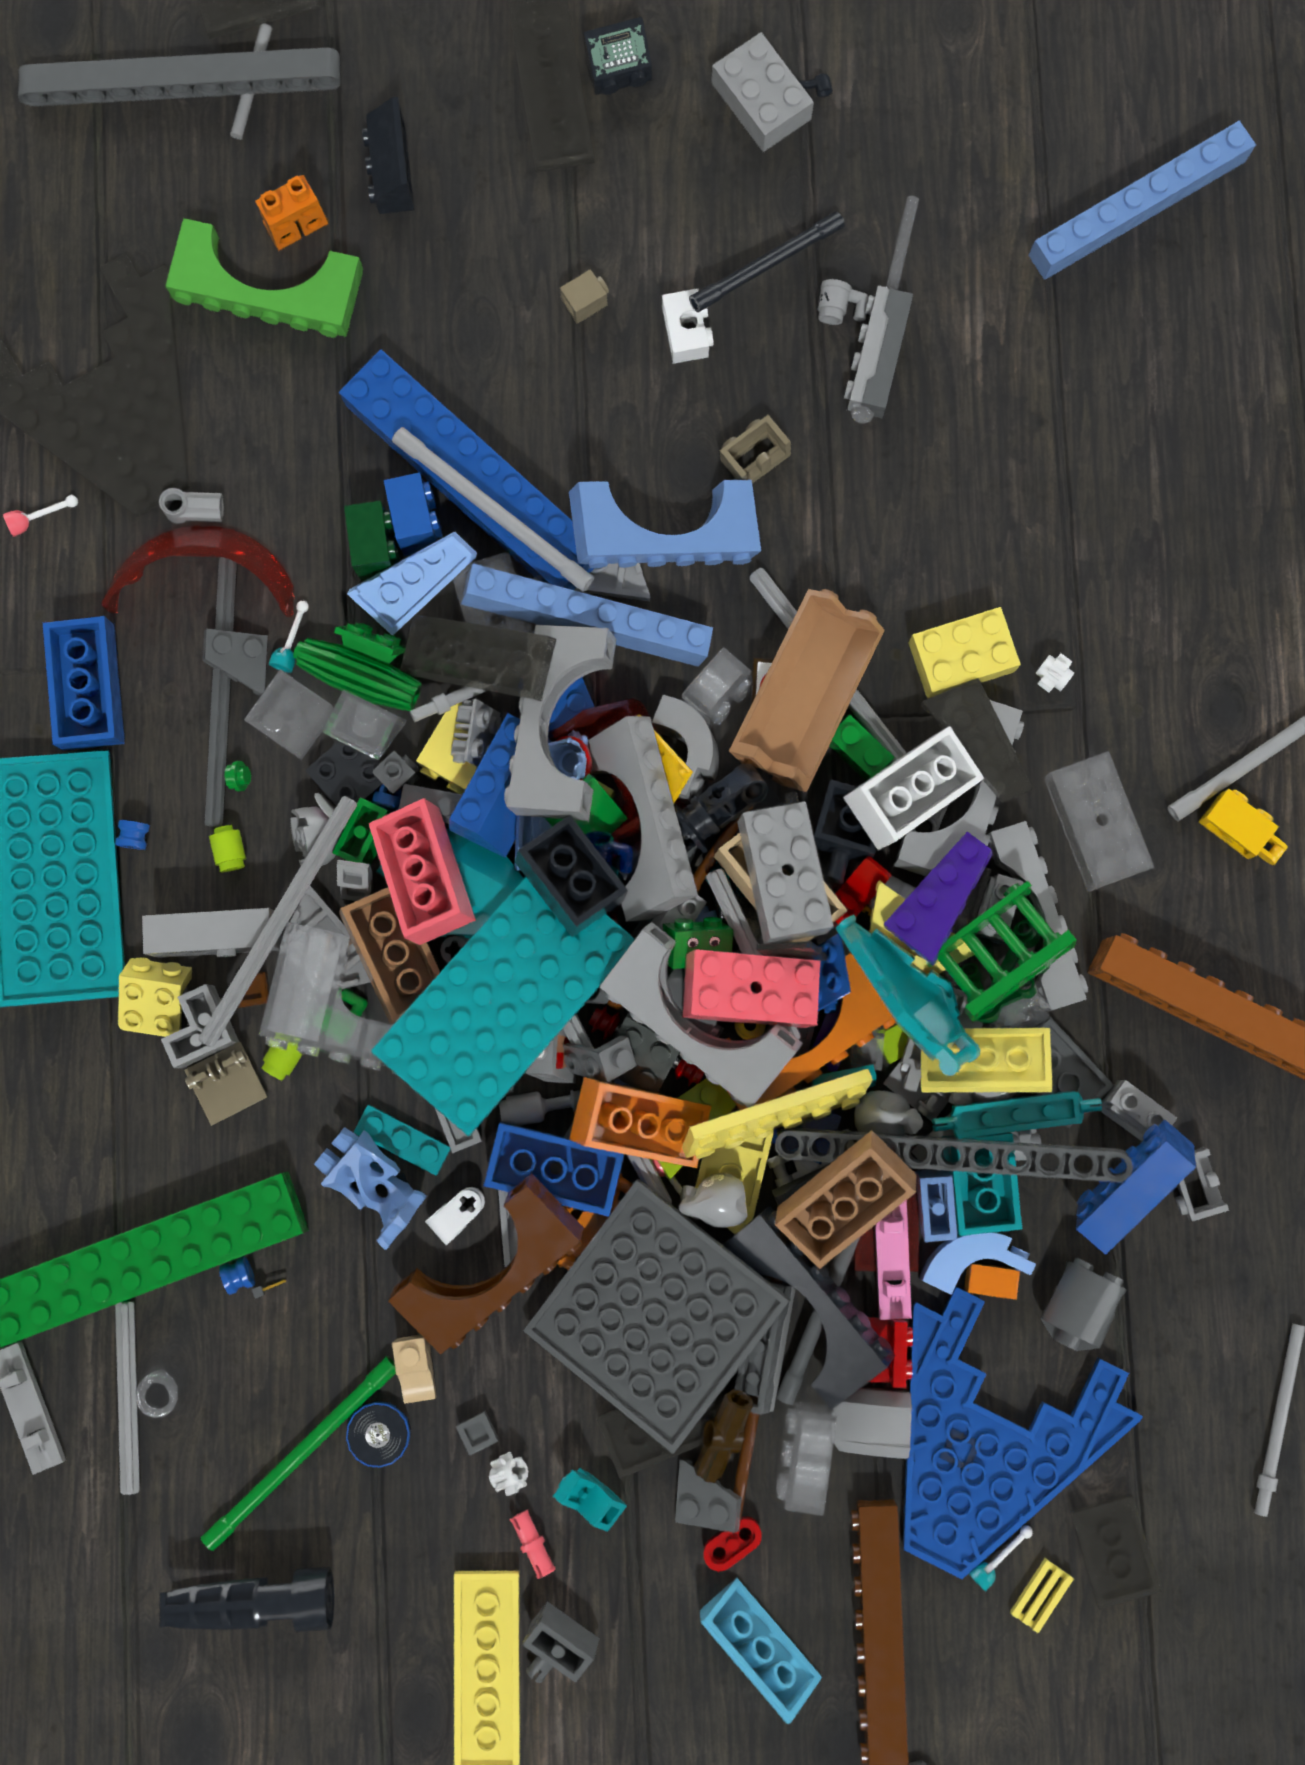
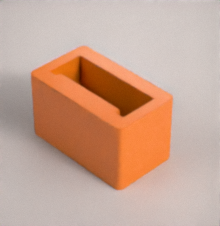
[964,1262,1020,1300]

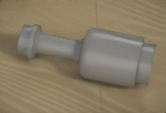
[499,1090,580,1126]

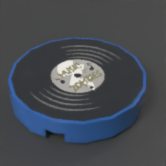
[346,1401,411,1468]

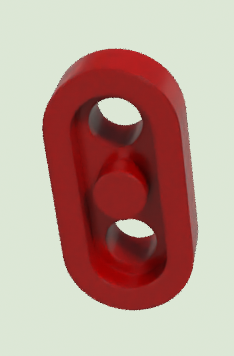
[703,1516,762,1571]

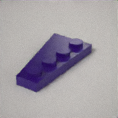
[884,831,992,966]

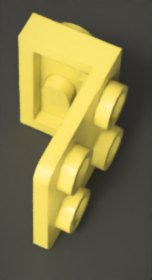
[118,958,192,1037]

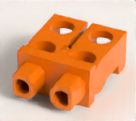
[255,175,329,251]

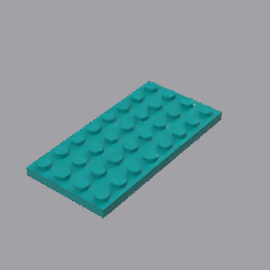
[0,751,125,1008]
[371,877,635,1137]

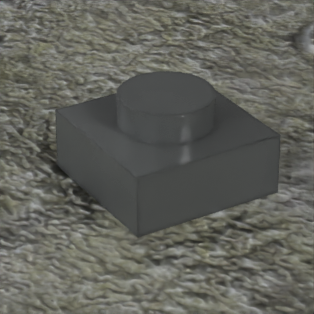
[456,1410,499,1456]

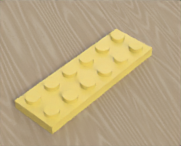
[682,1069,873,1159]
[454,1570,520,1765]

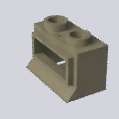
[720,415,791,484]

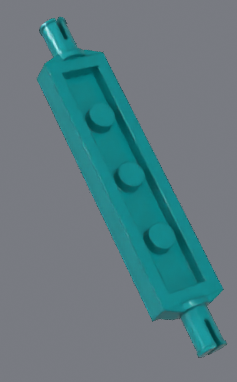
[932,1091,1102,1139]

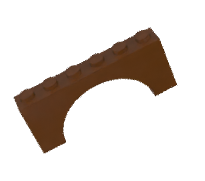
[388,1173,584,1355]

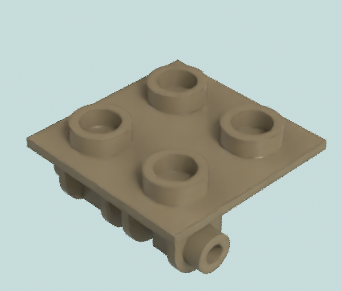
[184,1042,268,1126]

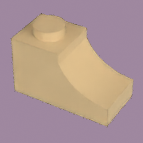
[392,1335,437,1404]

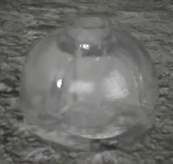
[988,986,1052,1028]

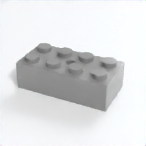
[738,802,834,945]

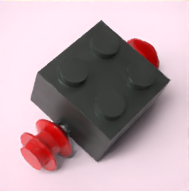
[588,1005,704,1093]

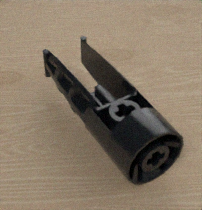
[159,1567,335,1632]

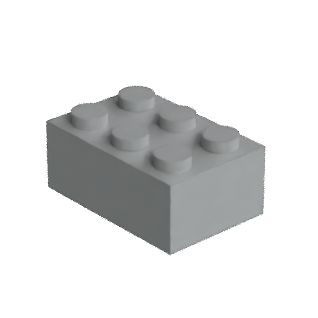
[712,32,814,152]

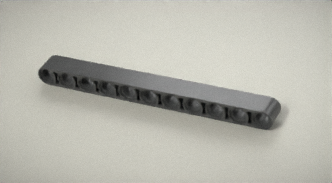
[18,48,340,106]
[775,1128,1133,1182]

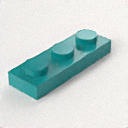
[353,1105,451,1176]

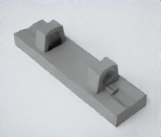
[0,1341,66,1475]

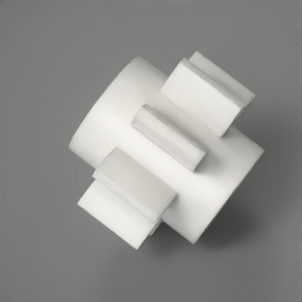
[1036,654,1074,692]
[489,1452,529,1496]

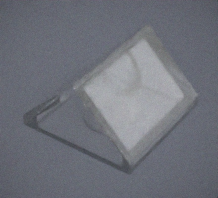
[323,689,407,760]

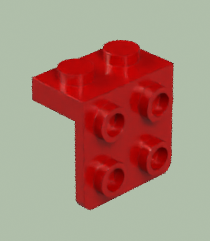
[868,1317,913,1388]

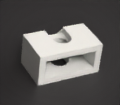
[662,289,714,364]

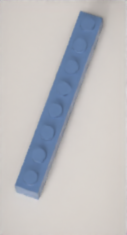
[1028,120,1256,280]
[461,564,713,666]

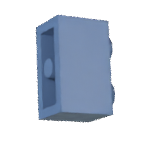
[915,1169,957,1242]

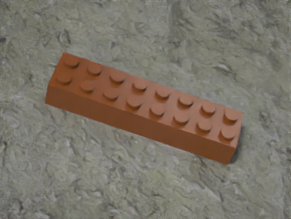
[1087,933,1305,1080]

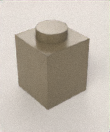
[560,269,609,324]

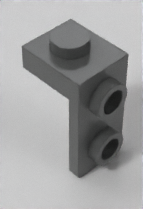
[563,1035,637,1082]

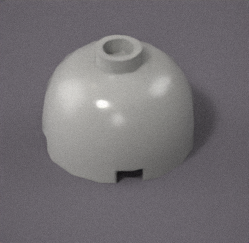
[290,807,343,866]

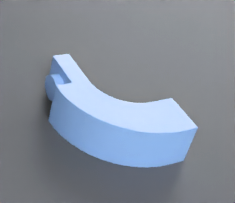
[919,1232,1036,1295]

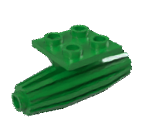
[293,622,422,711]

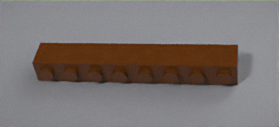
[851,1500,908,1765]

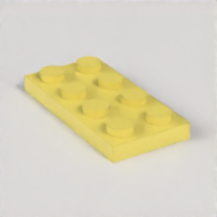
[921,1028,1052,1092]

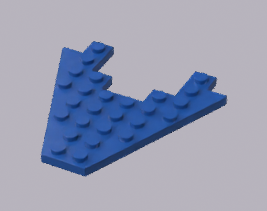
[902,1286,1143,1579]

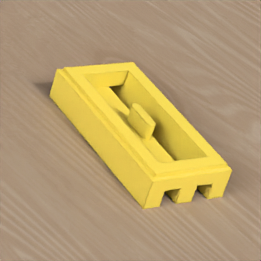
[1010,1558,1074,1633]

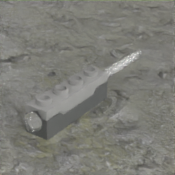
[844,196,919,424]

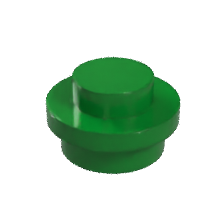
[224,761,251,792]

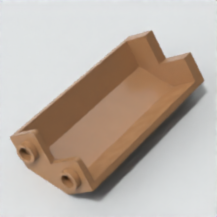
[729,589,885,792]

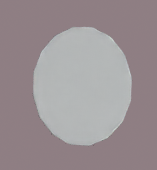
[314,793,347,828]

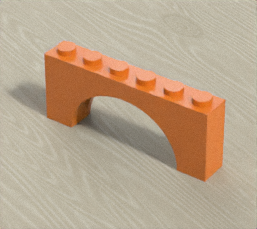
[726,953,896,1110]

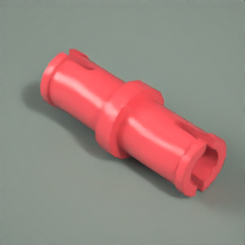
[509,1509,556,1579]

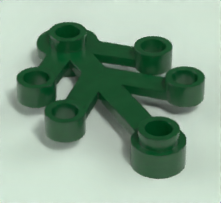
[961,920,1050,1024]

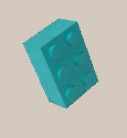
[942,1132,1022,1236]

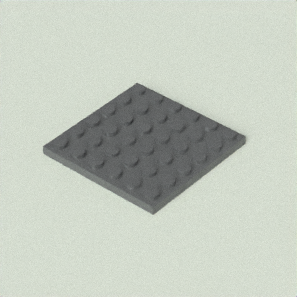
[523,1179,791,1454]

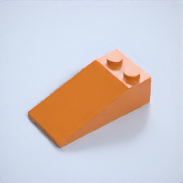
[569,1077,711,1168]

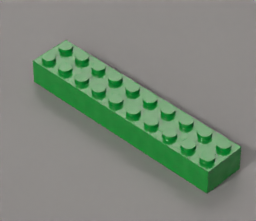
[0,1172,309,1347]

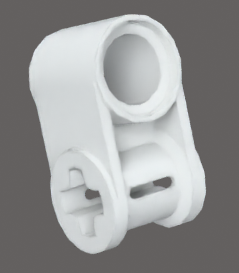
[425,1187,485,1245]

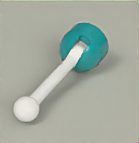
[269,600,309,673]
[969,1525,1033,1592]

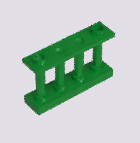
[926,881,1077,1022]

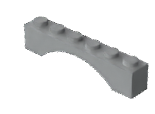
[988,821,1088,1012]

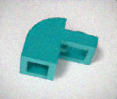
[553,1468,627,1532]

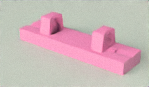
[875,1200,912,1320]

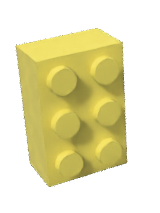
[908,607,1021,700]

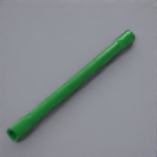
[201,1356,396,1551]

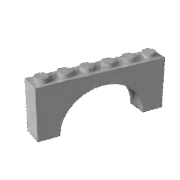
[504,625,616,821]
[893,688,1024,876]
[587,716,698,921]
[599,922,803,1108]

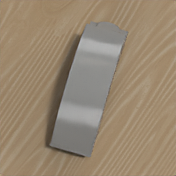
[652,695,719,804]

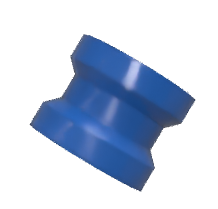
[115,820,150,850]
[219,1256,255,1295]

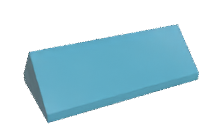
[700,1578,822,1724]

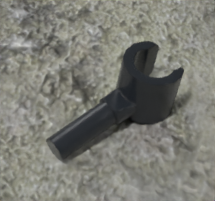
[798,73,833,97]

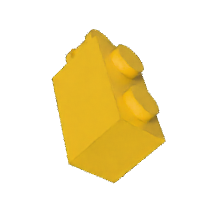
[1198,789,1288,865]

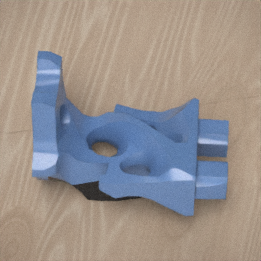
[314,1127,427,1250]

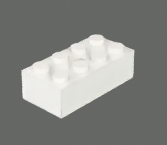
[843,726,984,850]

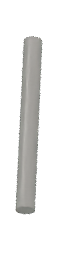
[230,24,272,139]

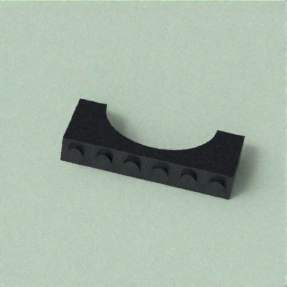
[722,1206,895,1410]

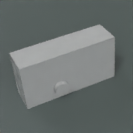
[142,908,282,958]

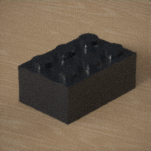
[515,815,628,937]

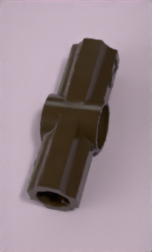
[694,1389,753,1483]

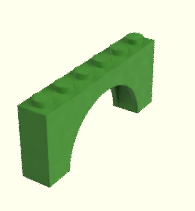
[166,218,363,338]

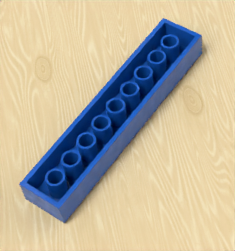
[339,349,595,590]

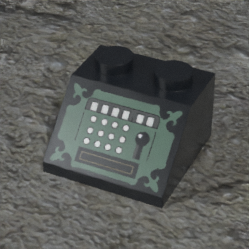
[583,17,652,95]

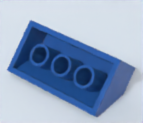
[449,713,552,858]

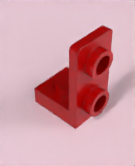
[835,856,891,925]

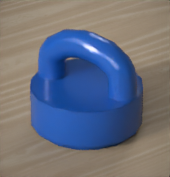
[371,784,402,812]

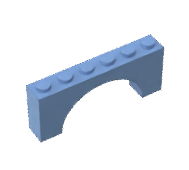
[569,480,761,568]

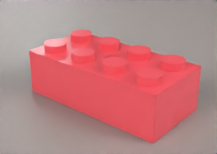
[369,798,476,945]
[682,950,820,1028]

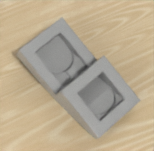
[337,860,374,901]

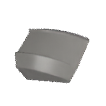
[831,1387,912,1459]

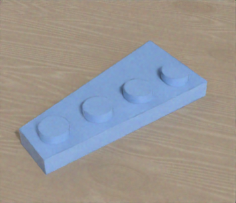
[347,532,477,635]

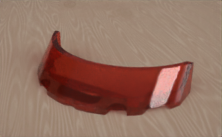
[101,526,294,617]

